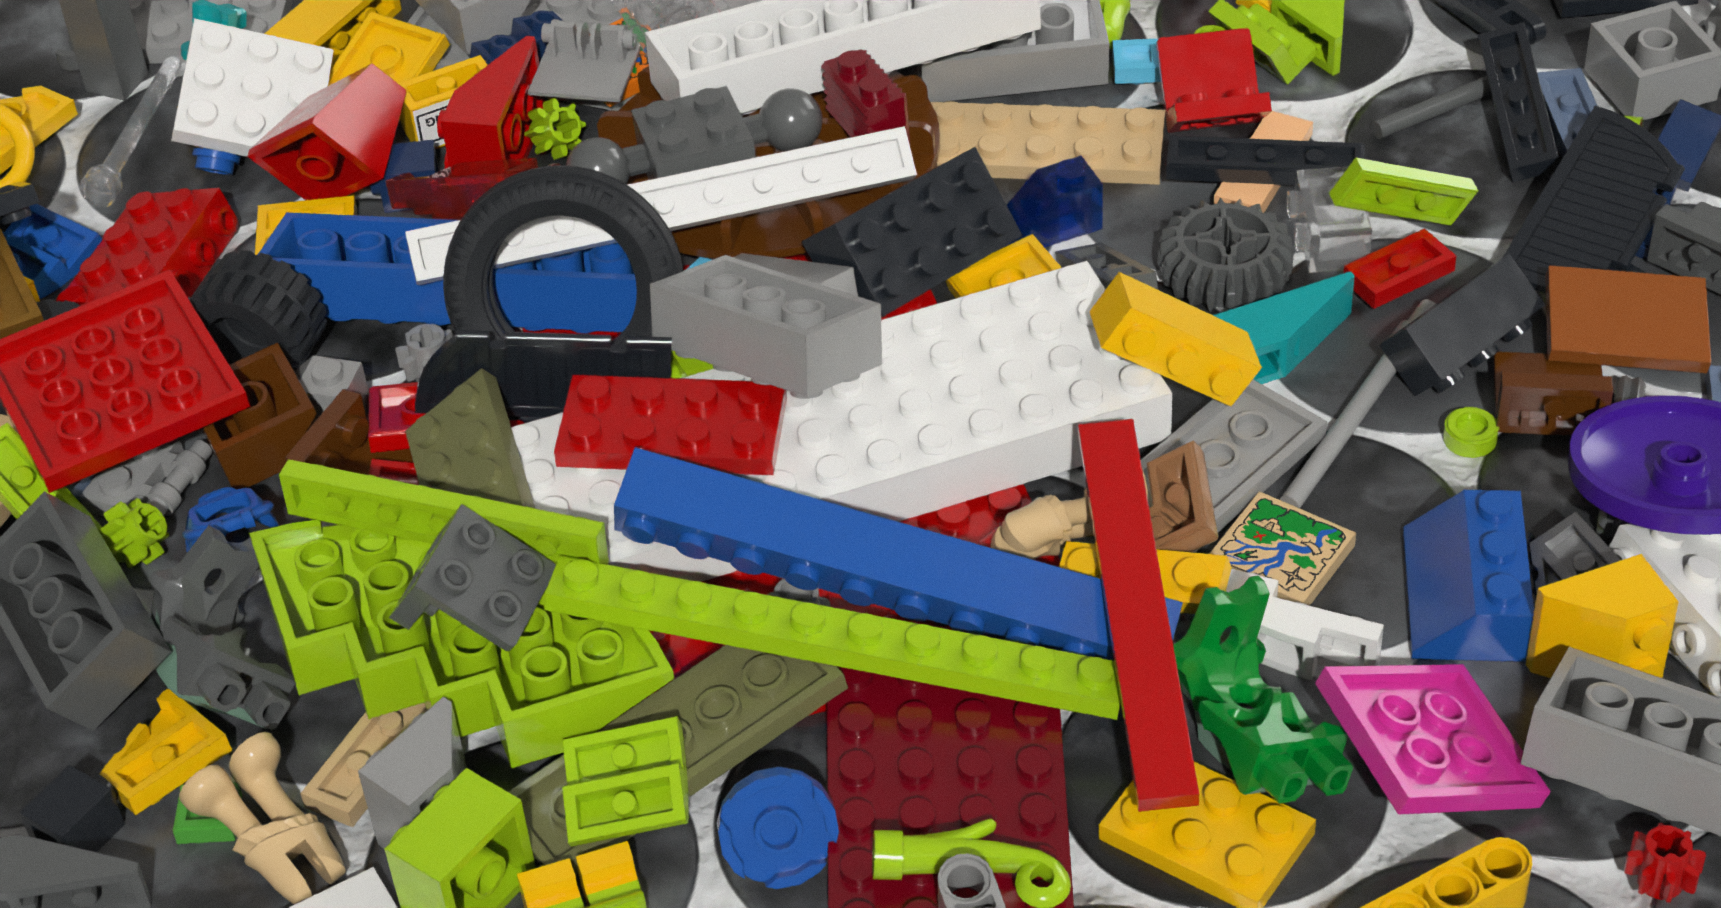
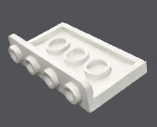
[1609,523,1721,698]

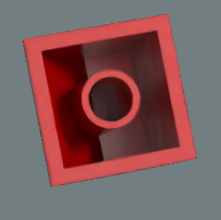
[247,63,406,200]

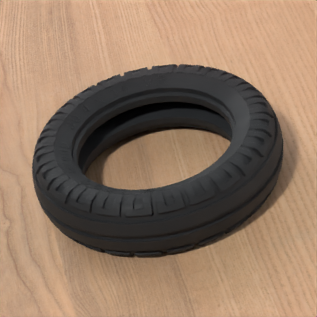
[443,165,684,346]

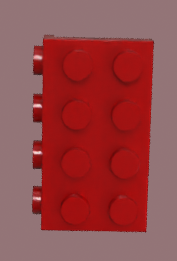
[56,188,239,306]

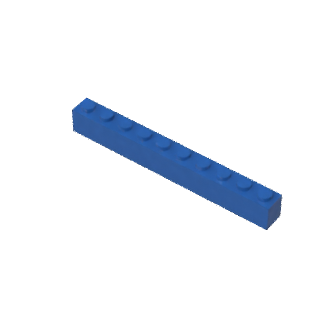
[614,447,1183,661]

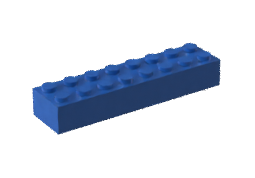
[258,212,637,334]

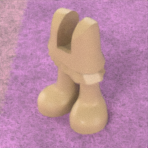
[991,470,1148,559]
[179,732,346,905]

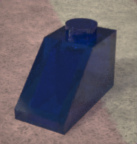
[1005,155,1103,248]

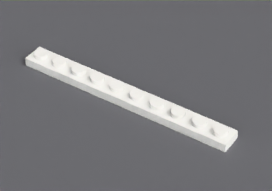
[405,126,917,285]

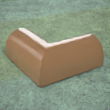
[1147,441,1218,552]

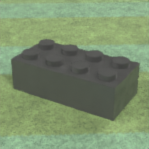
[0,491,171,731]

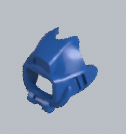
[182,487,280,552]

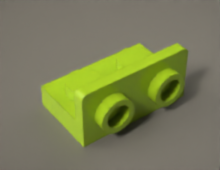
[1208,0,1318,85]

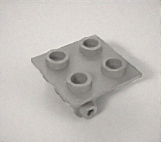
[528,19,643,102]

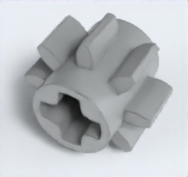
[396,324,453,382]

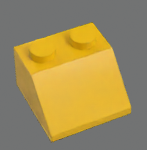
[1525,554,1679,678]

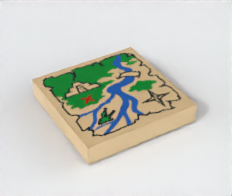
[1209,491,1356,606]

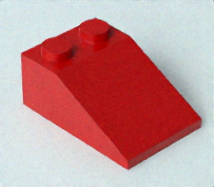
[437,36,545,197]

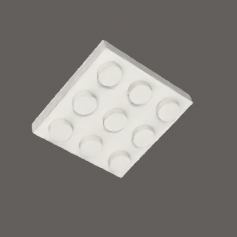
[171,18,334,157]

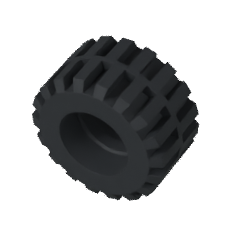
[189,250,327,371]

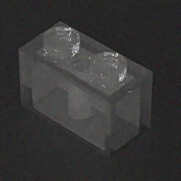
[1286,166,1372,273]

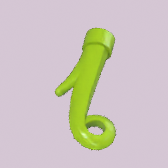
[872,819,1071,908]

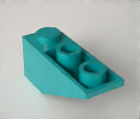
[1213,271,1355,384]

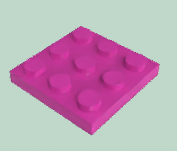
[1315,664,1551,815]

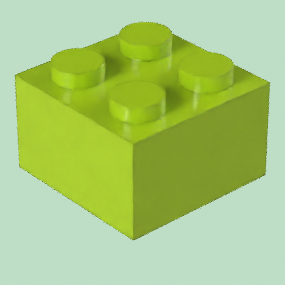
[384,768,536,908]

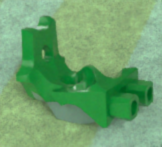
[1173,576,1353,804]

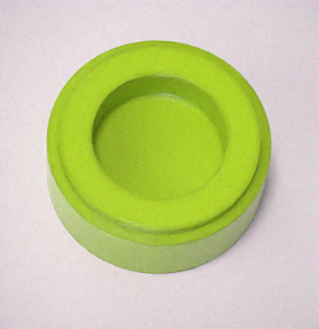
[1443,407,1499,458]

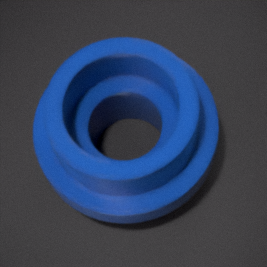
[192,148,241,175]

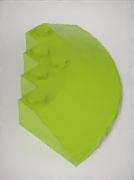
[249,520,674,768]

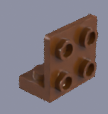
[1494,351,1613,436]
[285,389,414,475]

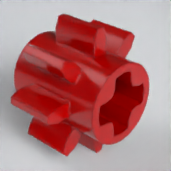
[1624,823,1706,903]

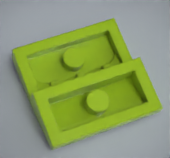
[562,716,689,847]

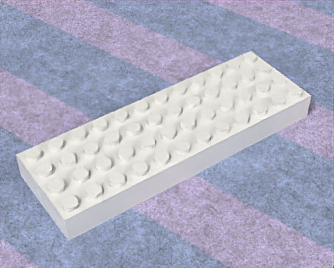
[511,261,1172,582]

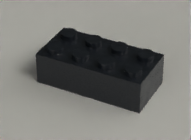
[802,147,1022,317]

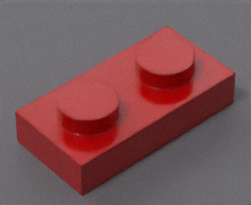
[1343,228,1457,309]

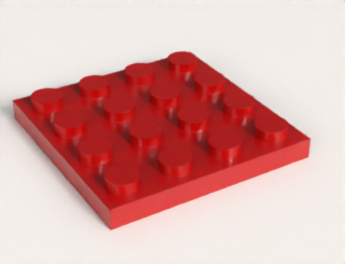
[0,269,250,493]

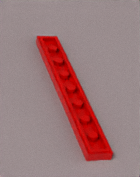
[1078,419,1200,812]

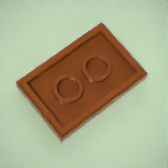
[1545,265,1711,373]

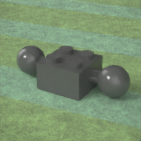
[566,86,823,184]

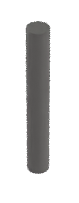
[1371,76,1492,139]

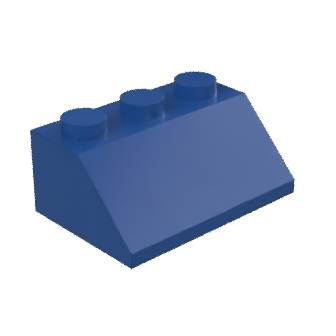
[1403,490,1534,662]

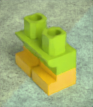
[517,841,647,908]

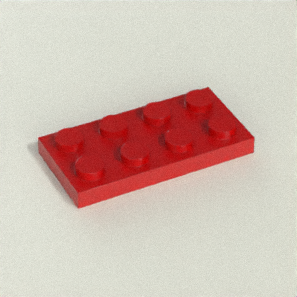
[554,375,787,475]

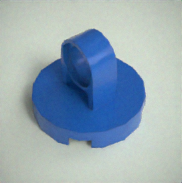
[717,767,839,889]

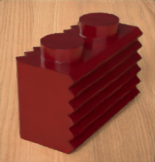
[821,49,910,144]

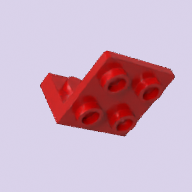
[1156,28,1272,133]

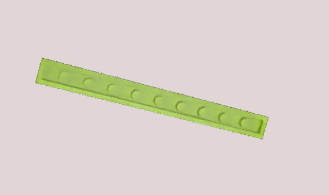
[544,556,1121,720]

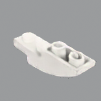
[1180,569,1384,681]

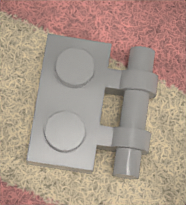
[79,438,212,517]

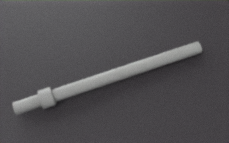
[1280,299,1436,508]

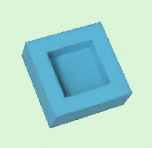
[1112,38,1161,85]

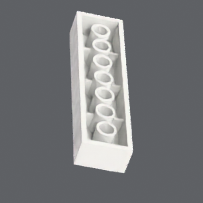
[645,0,1041,115]

